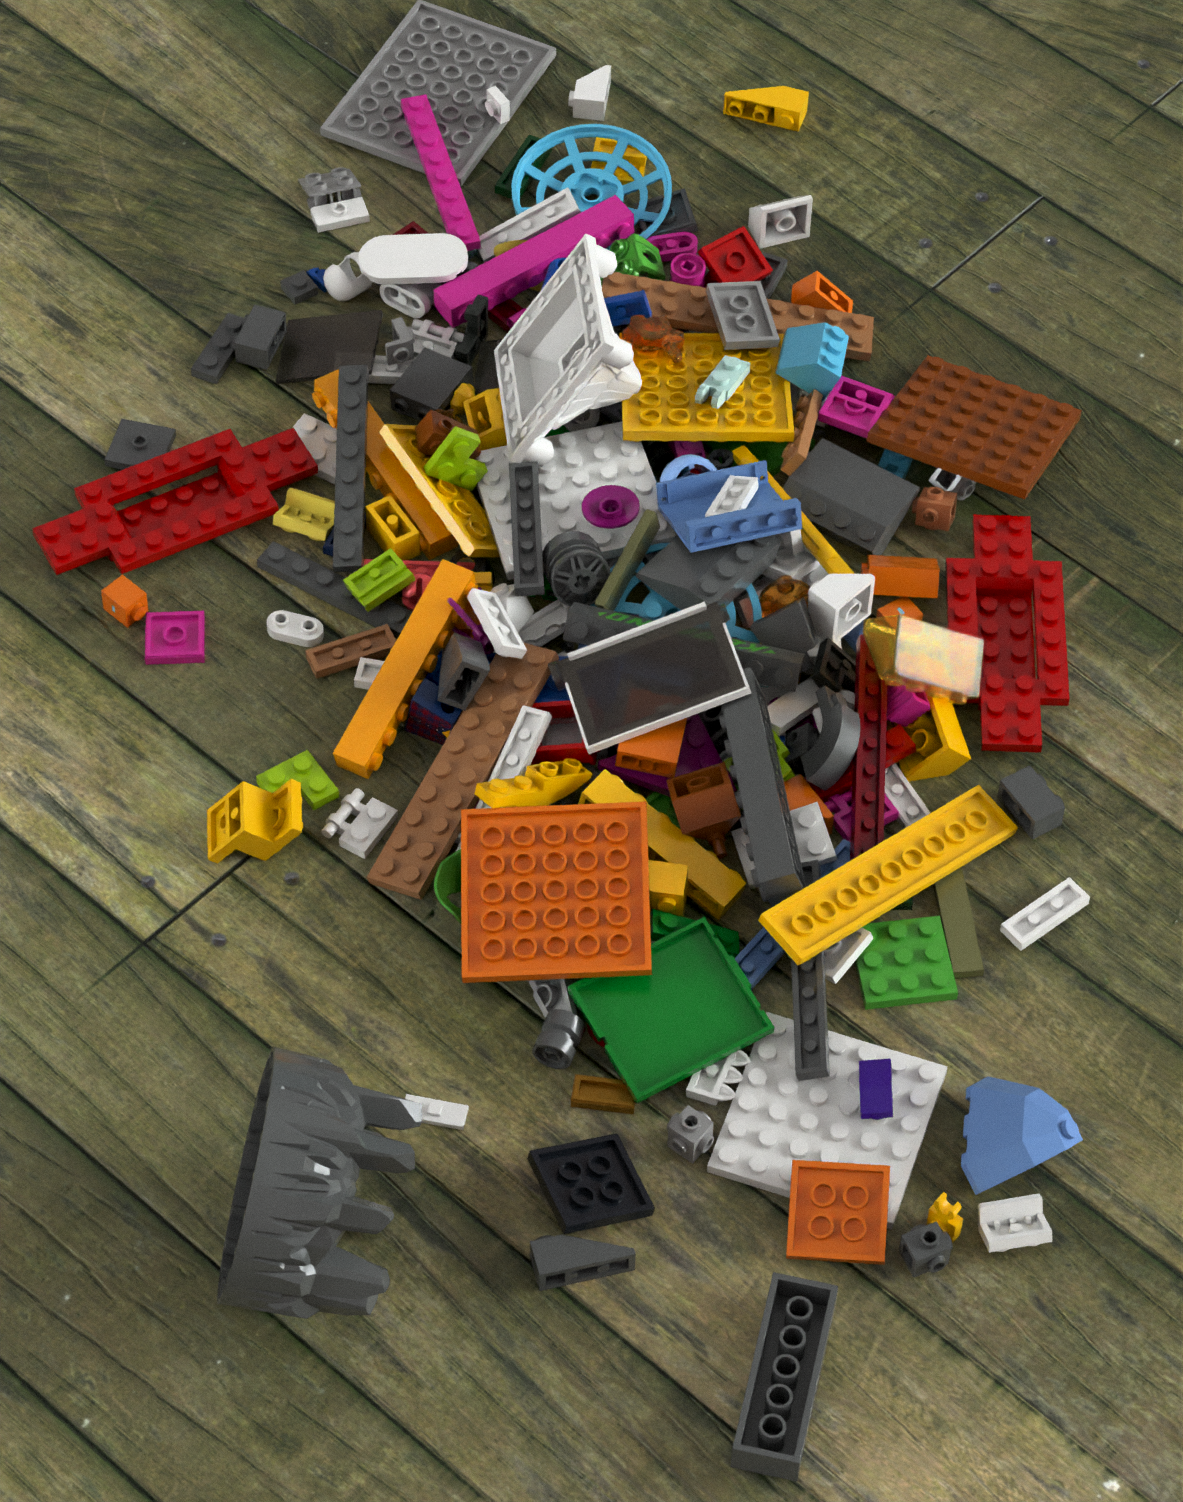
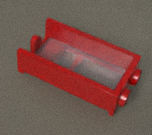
[531,698,605,765]

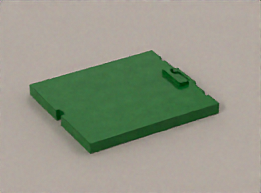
[568,917,775,1104]

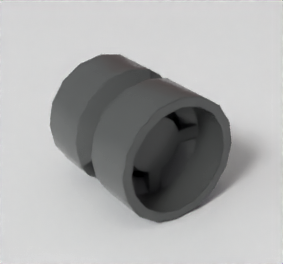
[532,1009,586,1069]

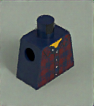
[404,678,463,745]

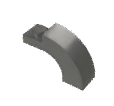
[801,686,860,791]

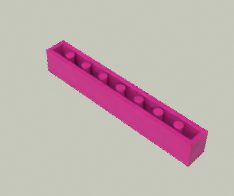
[433,195,634,328]

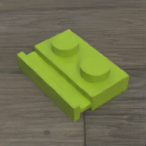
[343,548,415,612]

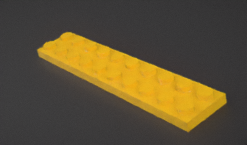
[758,785,1019,966]

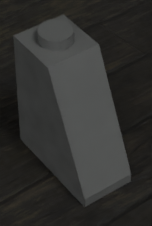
[437,633,490,711]

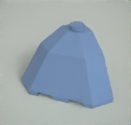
[961,1076,1083,1195]

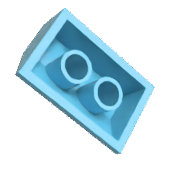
[776,322,849,401]

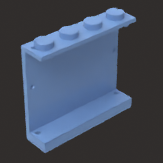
[656,460,802,553]

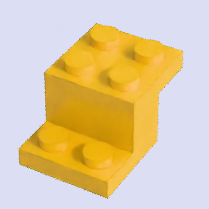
[207,779,303,864]

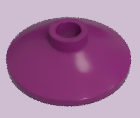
[582,485,640,529]

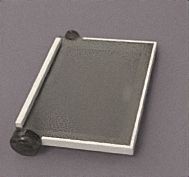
[548,601,751,754]

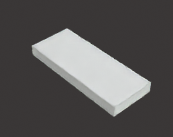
[405,1094,469,1130]

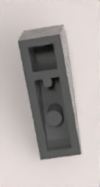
[530,1234,636,1291]

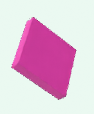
[145,611,205,665]

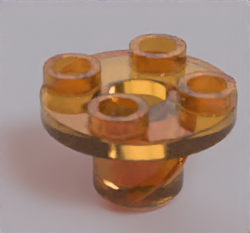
[758,575,811,618]

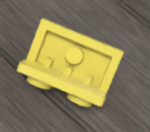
[272,488,335,541]

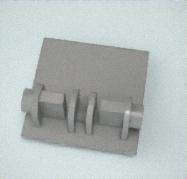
[298,167,361,209]

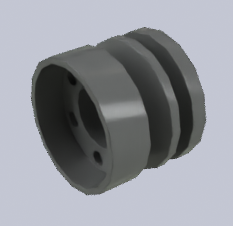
[543,531,611,606]

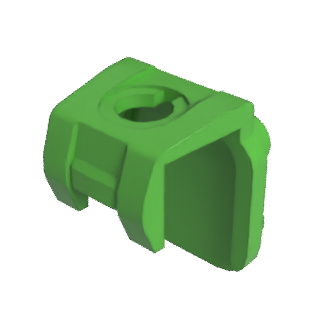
[600,233,666,286]

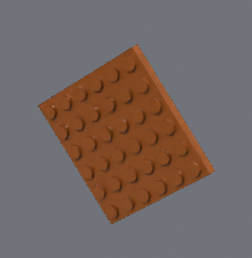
[866,355,1082,500]

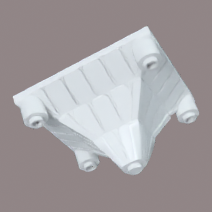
[494,234,642,467]

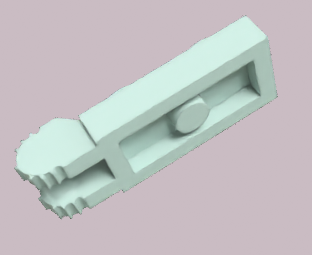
[695,355,751,409]

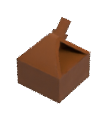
[666,762,741,859]

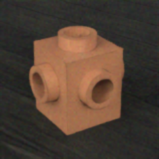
[912,487,957,531]

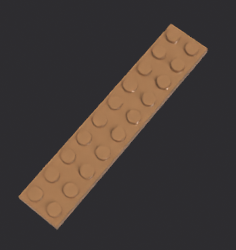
[602,272,874,361]
[367,642,559,900]

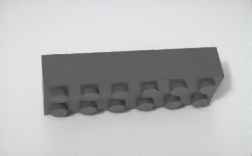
[730,1272,838,1482]

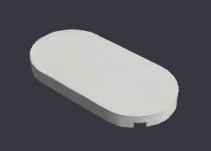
[358,233,468,284]

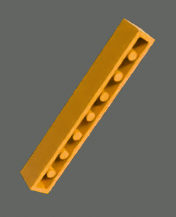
[312,369,459,560]
[333,559,478,779]

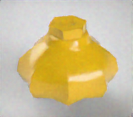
[450,383,475,415]

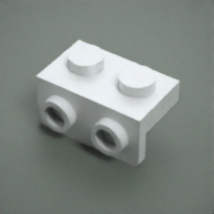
[978,1194,1052,1253]

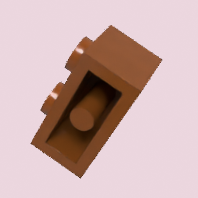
[415,410,481,460]

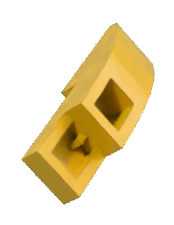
[474,758,592,809]

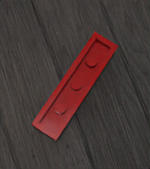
[804,724,917,803]

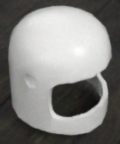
[323,252,372,302]

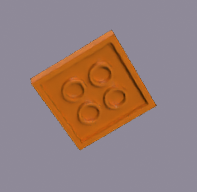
[786,1160,890,1265]

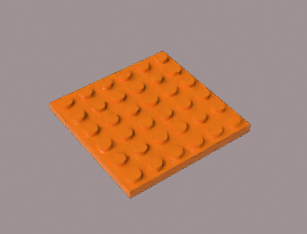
[461,801,652,983]

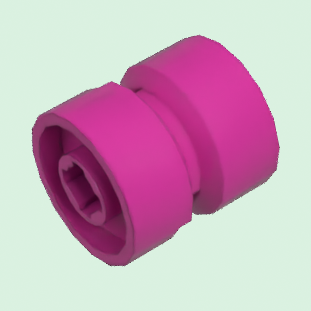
[670,253,706,288]

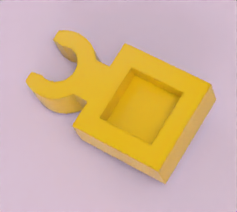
[926,1192,963,1243]

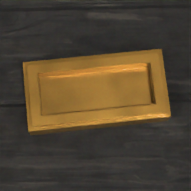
[571,1074,636,1115]

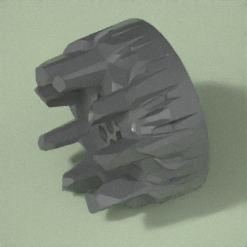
[217,1046,422,1319]

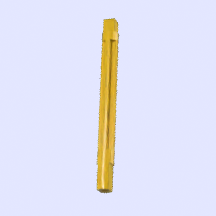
[732,445,855,574]

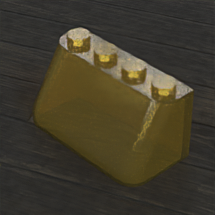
[863,615,984,704]

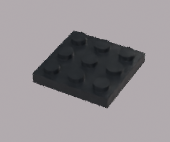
[527,1133,655,1234]

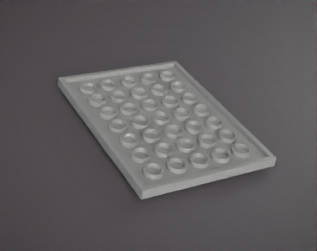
[320,0,556,187]

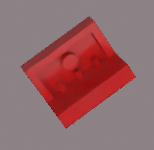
[698,226,773,287]

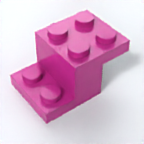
[818,375,896,439]

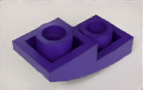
[859,1059,893,1120]

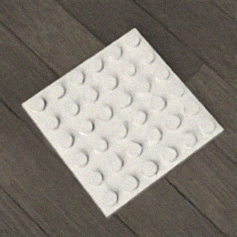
[476,421,677,580]
[707,1012,947,1230]

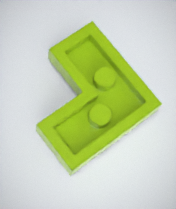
[424,426,488,491]
[256,750,339,810]

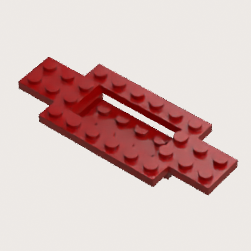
[32,428,318,575]
[945,514,1070,753]

